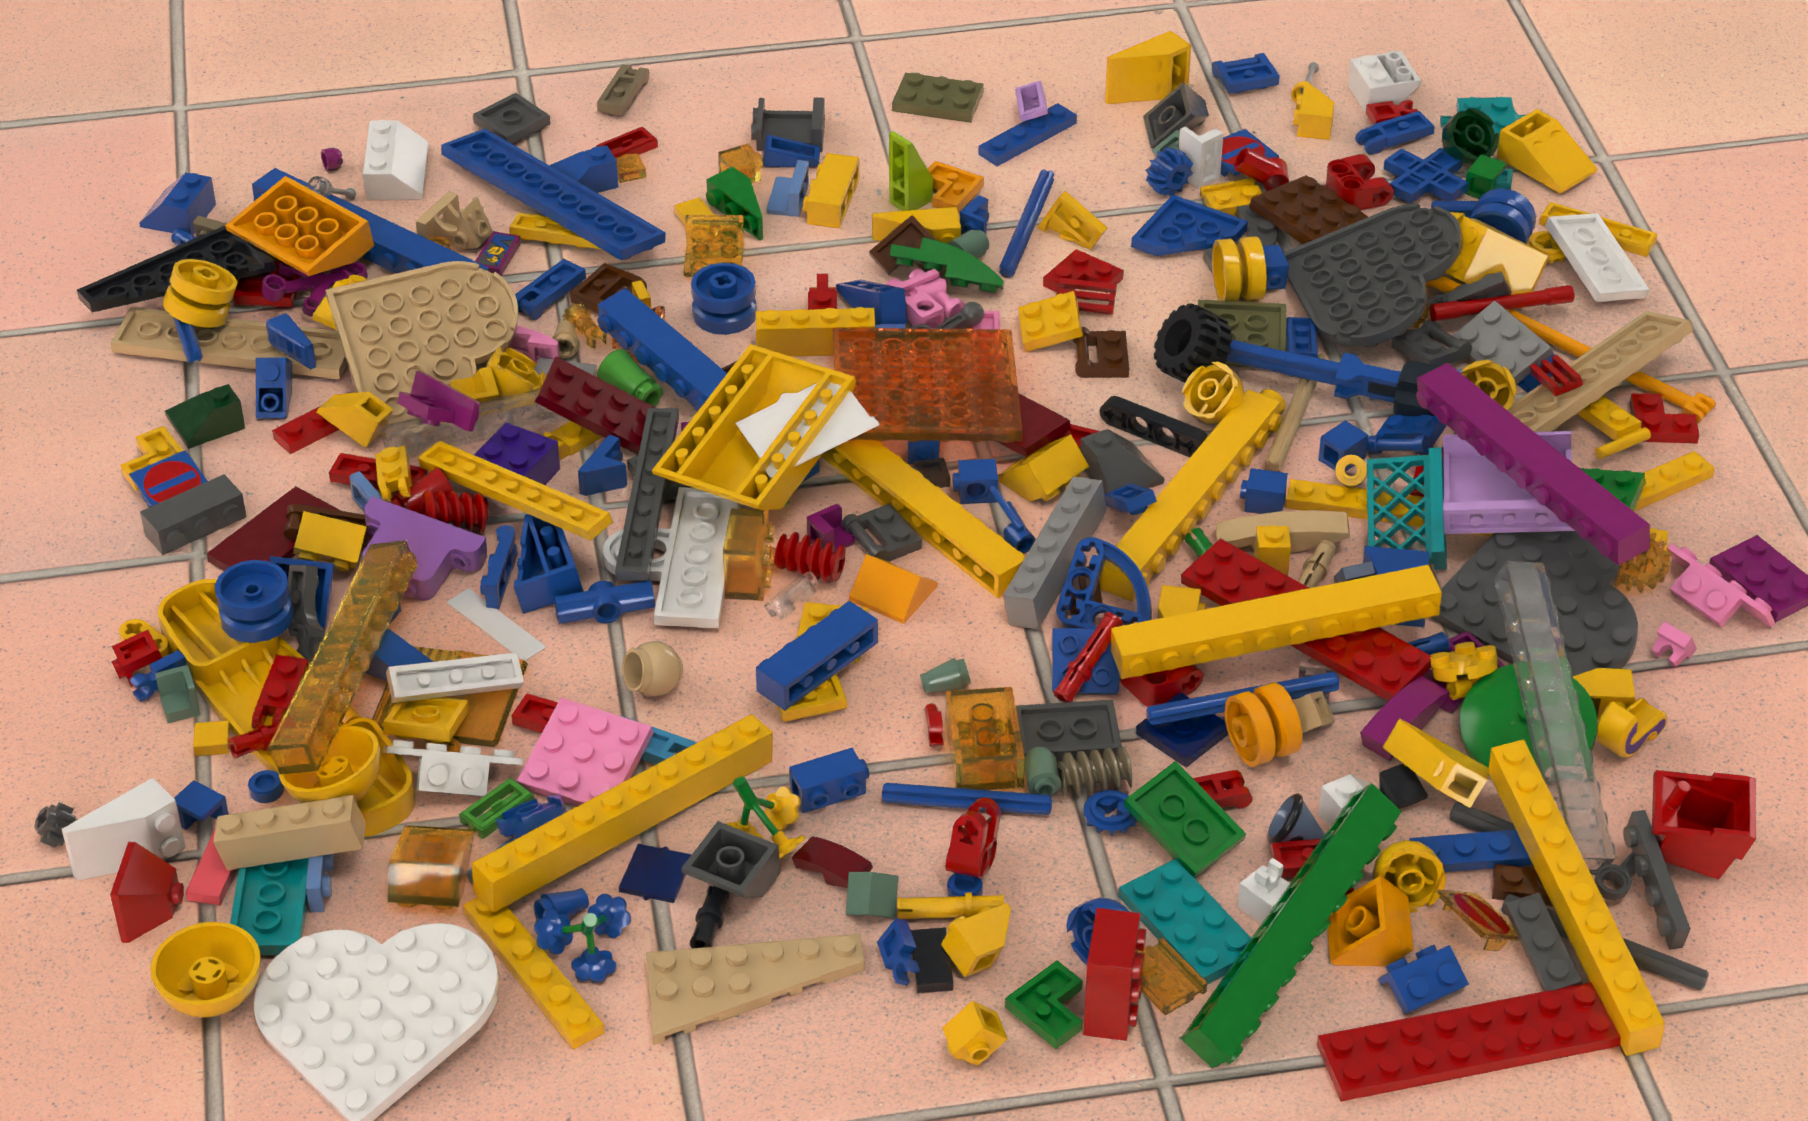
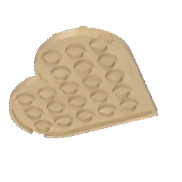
[326,261,518,431]

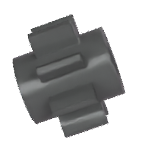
[34,802,78,848]

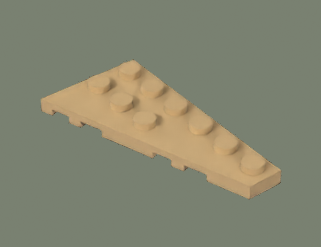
[646,934,865,1045]

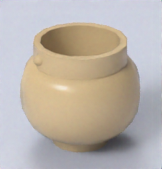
[622,641,683,697]

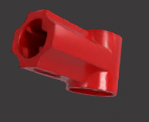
[1234,147,1289,191]

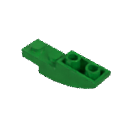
[890,237,1004,293]

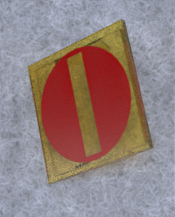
[1437,889,1519,951]

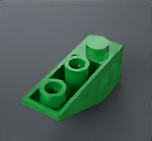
[706,167,763,240]

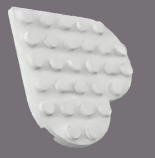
[254,923,500,1121]

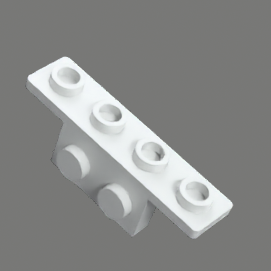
[382,740,523,796]

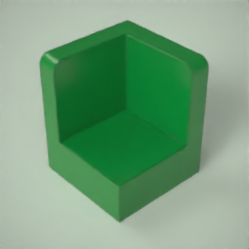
[1464,154,1506,199]

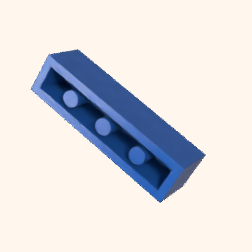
[756,601,878,711]

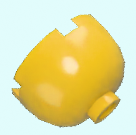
[486,347,546,405]
[1461,360,1517,411]
[1182,362,1244,424]
[1373,840,1446,913]

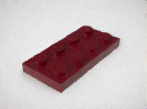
[535,356,656,455]

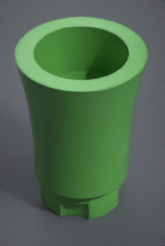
[597,349,663,407]

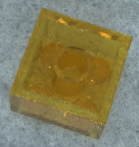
[723,508,776,601]

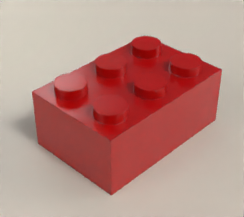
[1083,908,1146,1041]

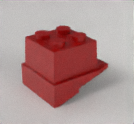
[1652,770,1756,880]

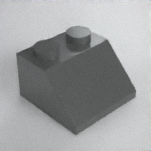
[681,821,780,898]

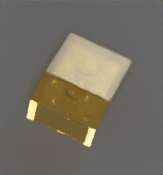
[388,825,474,910]

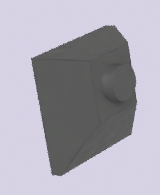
[1143,82,1209,149]
[1080,429,1165,494]

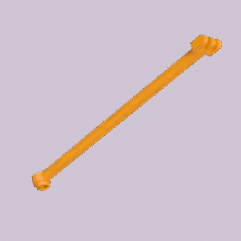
[1426,275,1716,423]

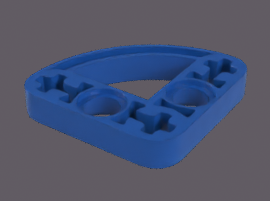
[1056,537,1152,629]

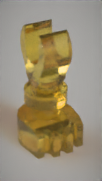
[563,303,607,349]

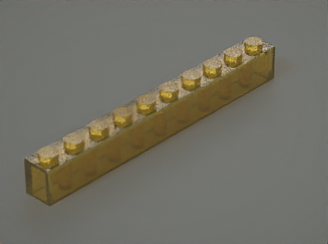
[268,540,417,774]

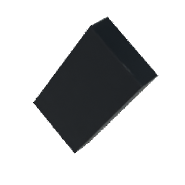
[911,927,953,993]

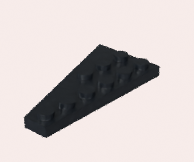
[77,226,276,313]

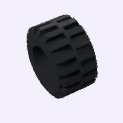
[1154,303,1232,383]

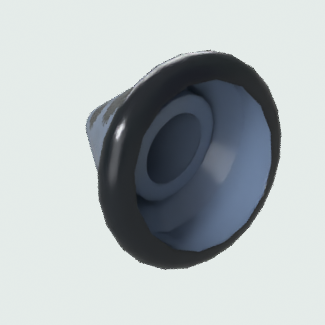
[1267,793,1325,845]

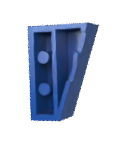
[514,514,584,614]

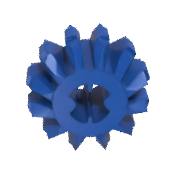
[1145,147,1193,196]

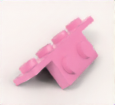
[1667,544,1775,628]

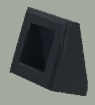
[1379,763,1428,809]

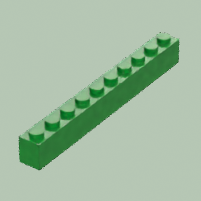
[1180,783,1402,1068]

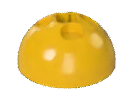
[279,726,381,803]
[150,922,261,1018]

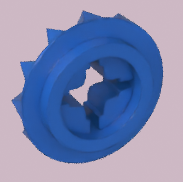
[1083,790,1137,836]

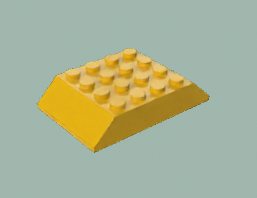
[652,344,856,510]

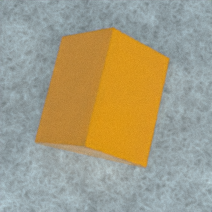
[849,554,938,624]

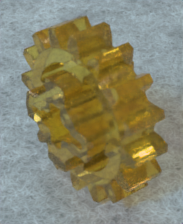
[1614,533,1671,593]

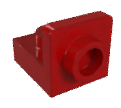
[111,630,162,687]

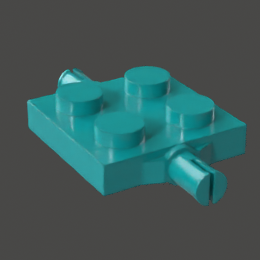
[1440,97,1525,137]

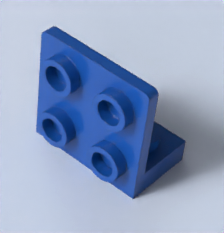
[1051,628,1119,695]

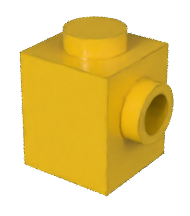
[942,1000,1008,1066]

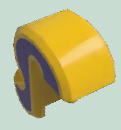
[1597,698,1667,758]

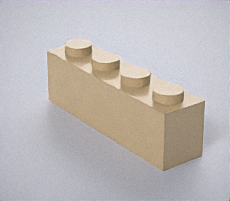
[213,795,366,870]

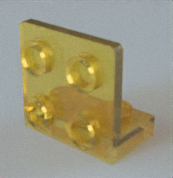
[683,215,745,277]

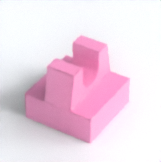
[1652,621,1697,667]

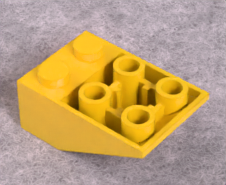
[1105,30,1191,104]
[1497,109,1598,194]

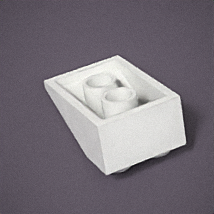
[62,778,186,881]

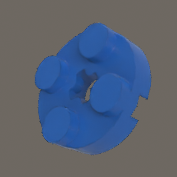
[495,795,566,839]

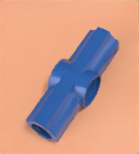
[554,580,655,624]

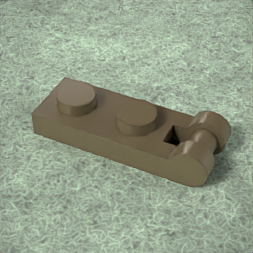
[597,64,650,116]

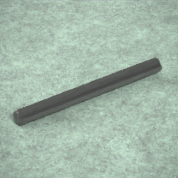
[1502,894,1709,990]

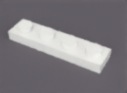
[386,652,524,703]

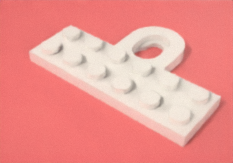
[603,487,741,629]

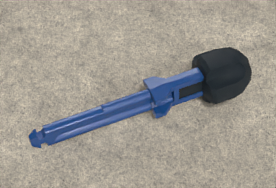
[1226,340,1438,416]

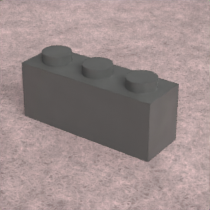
[140,474,247,555]

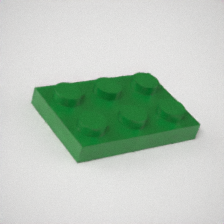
[1123,761,1246,878]

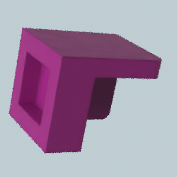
[807,504,855,553]

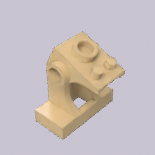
[416,192,493,250]

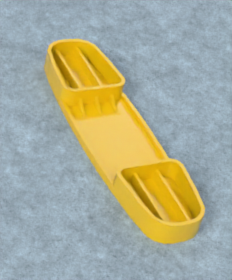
[158,579,415,836]

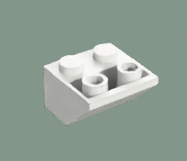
[1348,51,1421,114]

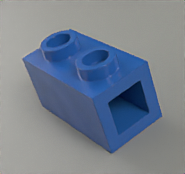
[789,747,869,813]

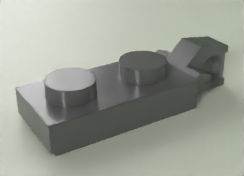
[1427,271,1512,308]

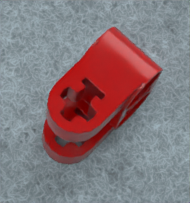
[1325,154,1394,210]
[1120,665,1204,707]
[945,797,1001,879]

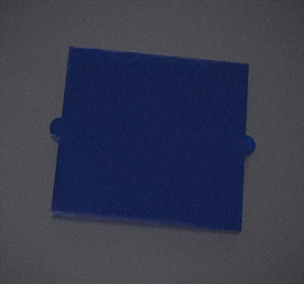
[618,844,692,903]

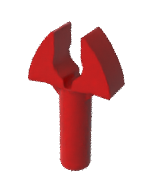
[924,703,944,747]

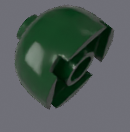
[1441,108,1499,166]

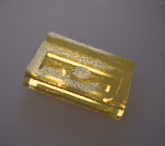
[1138,938,1207,1016]

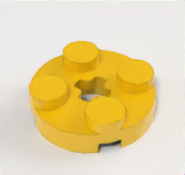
[1430,642,1498,682]

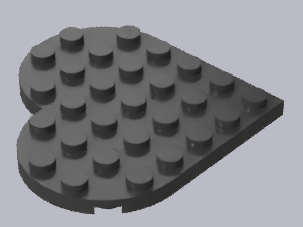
[1283,204,1463,347]
[1430,531,1638,677]

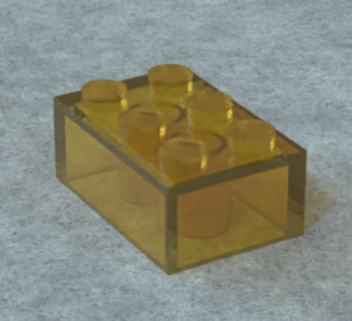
[945,687,1025,790]

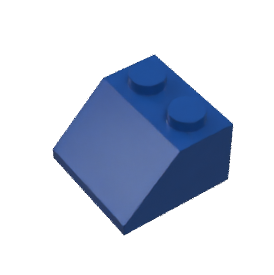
[139,172,216,235]

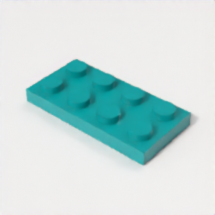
[230,858,309,955]
[1118,859,1251,987]

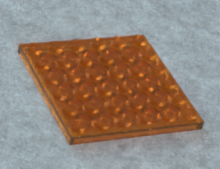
[833,328,1022,442]

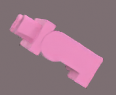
[886,268,965,341]

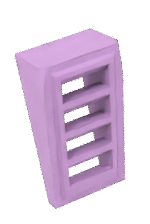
[1015,81,1048,122]

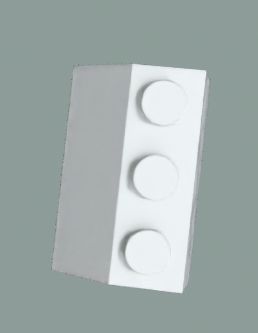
[363,120,429,200]

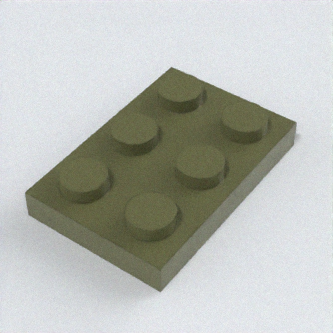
[892,72,984,123]

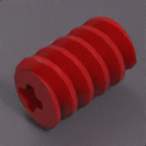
[420,490,488,533]
[774,532,846,583]

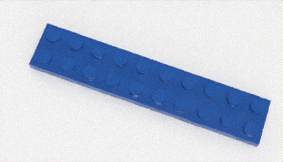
[441,128,666,261]

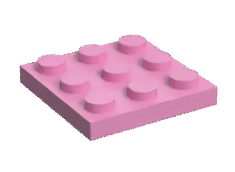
[517,698,654,806]

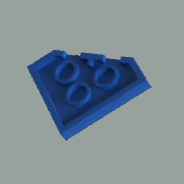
[1131,195,1248,256]

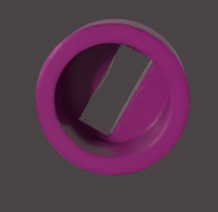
[321,148,343,171]

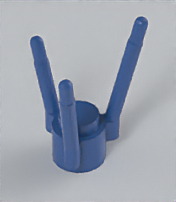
[990,486,1036,554]

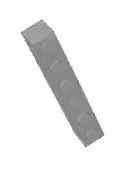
[1003,477,1107,629]

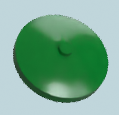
[1460,663,1597,785]

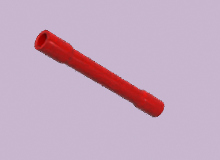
[1429,285,1575,322]

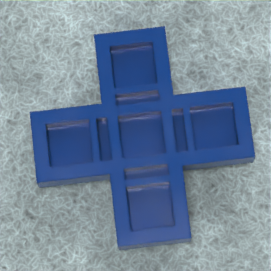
[1383,148,1469,204]

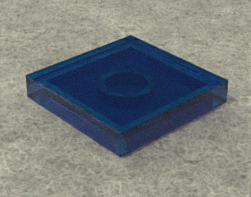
[1136,692,1229,768]

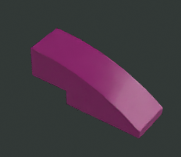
[1360,676,1450,762]

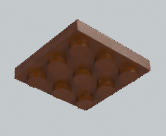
[1249,175,1368,244]

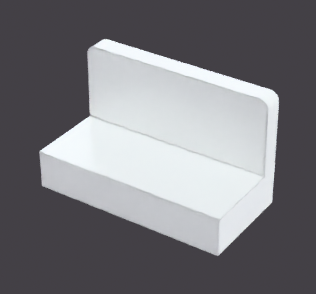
[1179,127,1223,189]

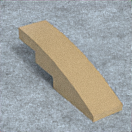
[1216,510,1350,554]

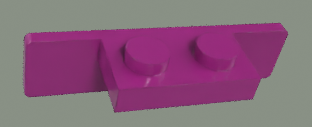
[397,371,480,432]

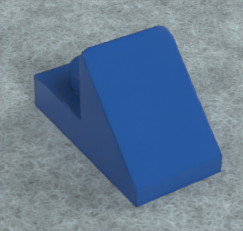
[578,435,627,496]

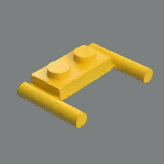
[1578,395,1651,460]

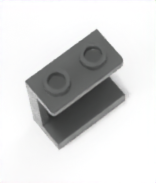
[751,97,825,152]

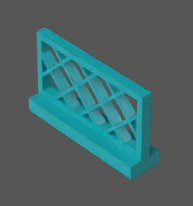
[1367,447,1447,570]

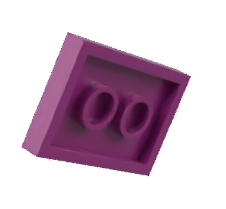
[1709,535,1808,623]

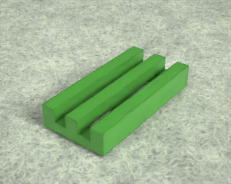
[459,777,534,839]

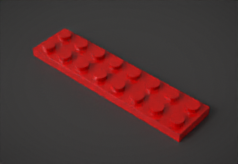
[1181,538,1432,701]
[1317,982,1621,1102]

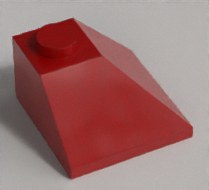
[110,842,184,943]

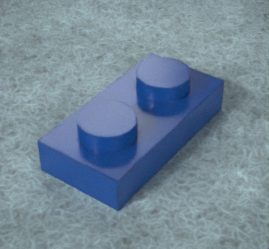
[1104,483,1157,515]

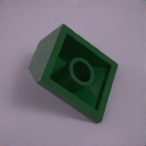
[165,384,245,449]

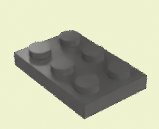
[1013,700,1122,763]

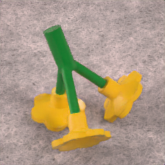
[727,776,806,859]

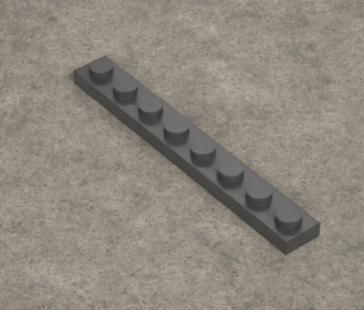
[615,408,679,581]

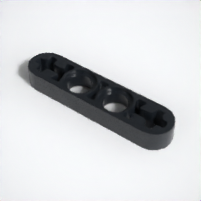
[1099,396,1208,457]

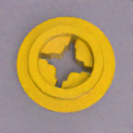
[1527,231,1566,265]

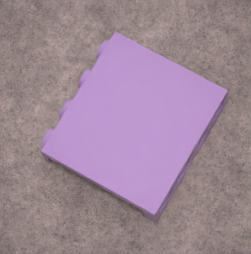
[1443,431,1575,534]

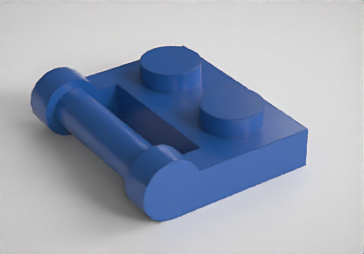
[1212,53,1280,94]
[1367,415,1447,454]

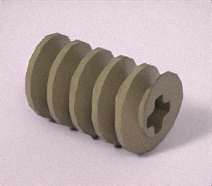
[1059,747,1132,796]

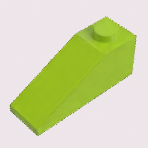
[889,131,933,211]

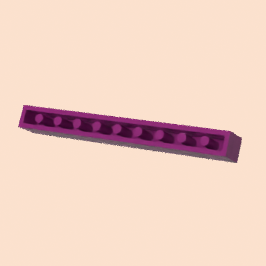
[1416,363,1650,566]

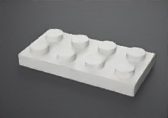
[1545,213,1650,302]

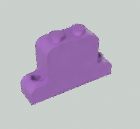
[363,496,487,601]

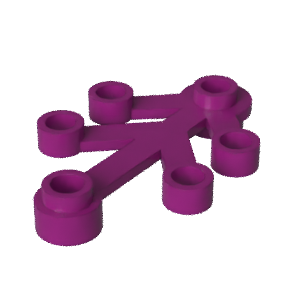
[261,260,368,317]

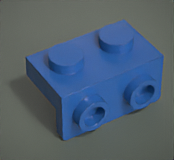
[1378,944,1469,1015]

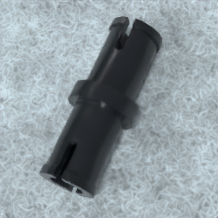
[690,885,730,948]

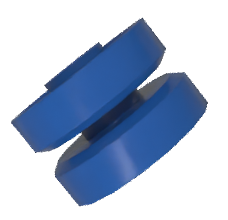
[1469,188,1537,244]
[691,263,757,335]
[215,560,294,643]

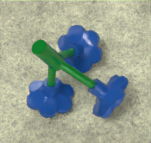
[534,894,631,983]

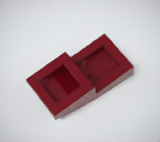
[792,836,873,888]

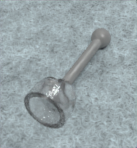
[307,176,356,199]

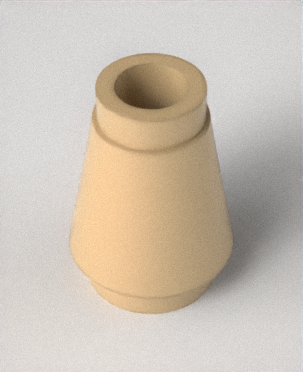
[552,320,580,358]

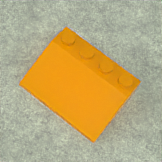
[225,176,374,276]

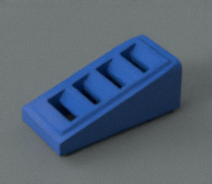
[761,135,820,167]
[266,313,316,370]

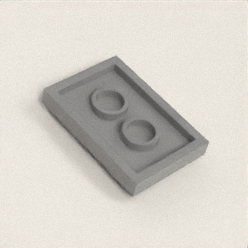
[1452,301,1554,385]

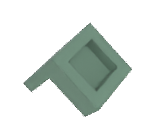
[155,665,200,723]
[846,872,899,918]

